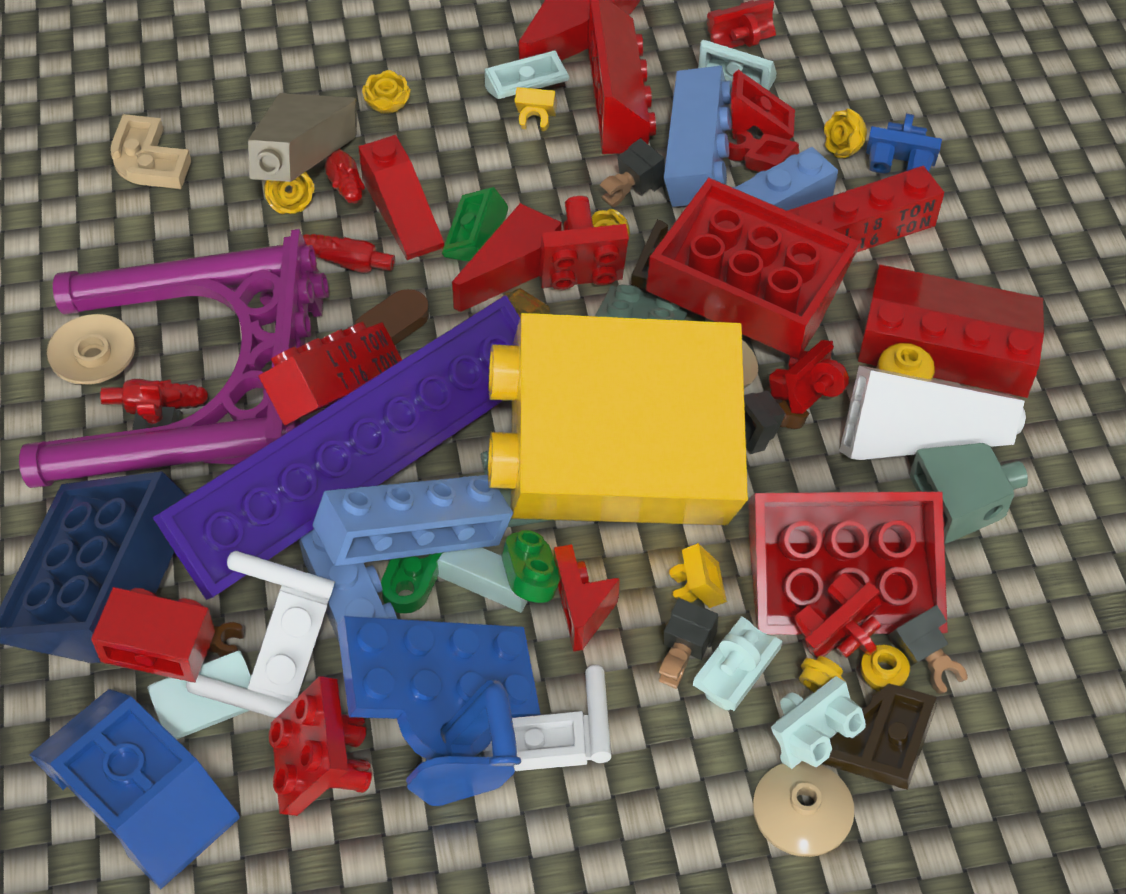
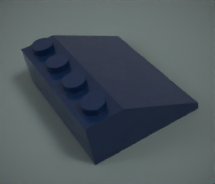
[0,471,187,663]

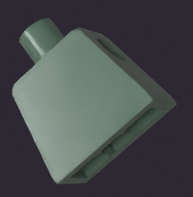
[909,443,1028,544]

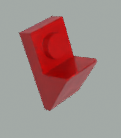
[731,69,795,140]
[554,544,620,652]

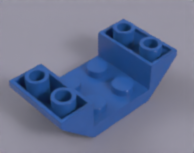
[29,689,240,890]

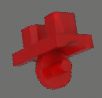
[707,0,776,48]
[769,340,849,414]
[794,572,882,659]

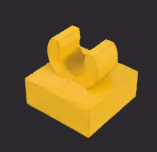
[515,87,557,131]
[669,543,727,608]

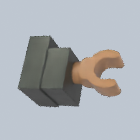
[600,138,665,207]
[659,598,718,689]
[888,605,968,694]

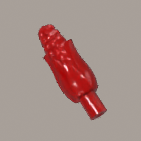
[325,148,365,204]
[303,234,395,273]
[100,378,208,414]

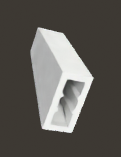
[839,365,1026,460]

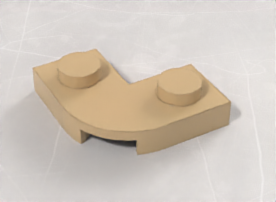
[111,114,191,189]

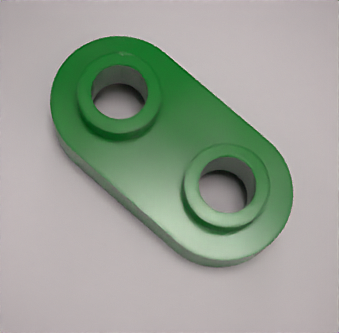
[501,530,560,603]
[381,552,444,614]

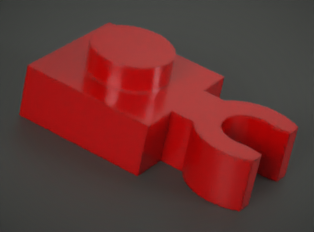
[727,130,799,172]

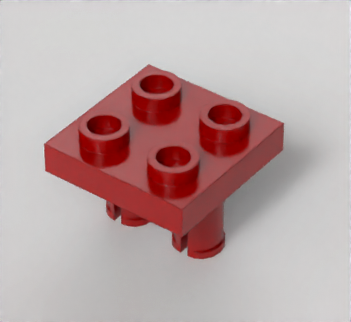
[539,196,629,290]
[269,676,372,816]

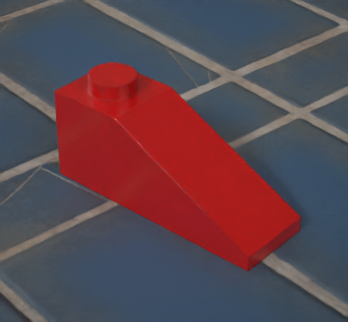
[358,135,444,260]
[452,203,562,312]

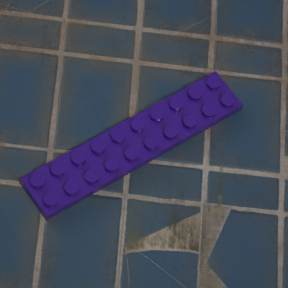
[152,295,520,600]

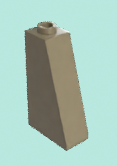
[248,93,357,182]

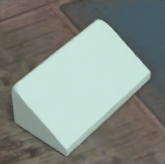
[698,40,777,91]
[485,50,569,99]
[437,548,528,613]
[147,651,251,740]

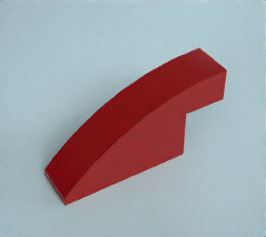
[519,0,641,61]

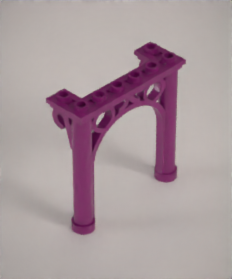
[19,229,329,488]

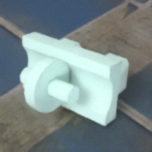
[693,616,783,711]
[771,676,866,769]

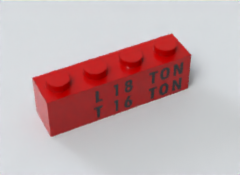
[787,165,945,253]
[258,321,402,426]

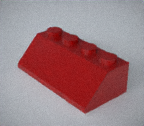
[588,0,656,154]

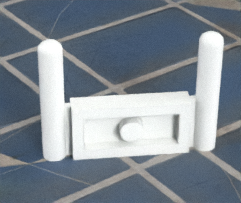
[186,551,335,718]
[477,665,611,771]

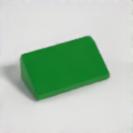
[442,187,508,262]

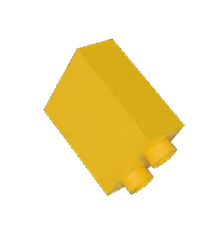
[488,313,748,525]

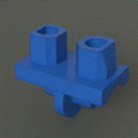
[866,113,942,174]

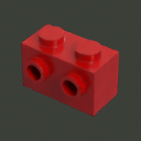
[91,587,215,683]

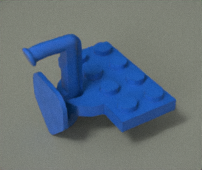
[337,616,541,806]

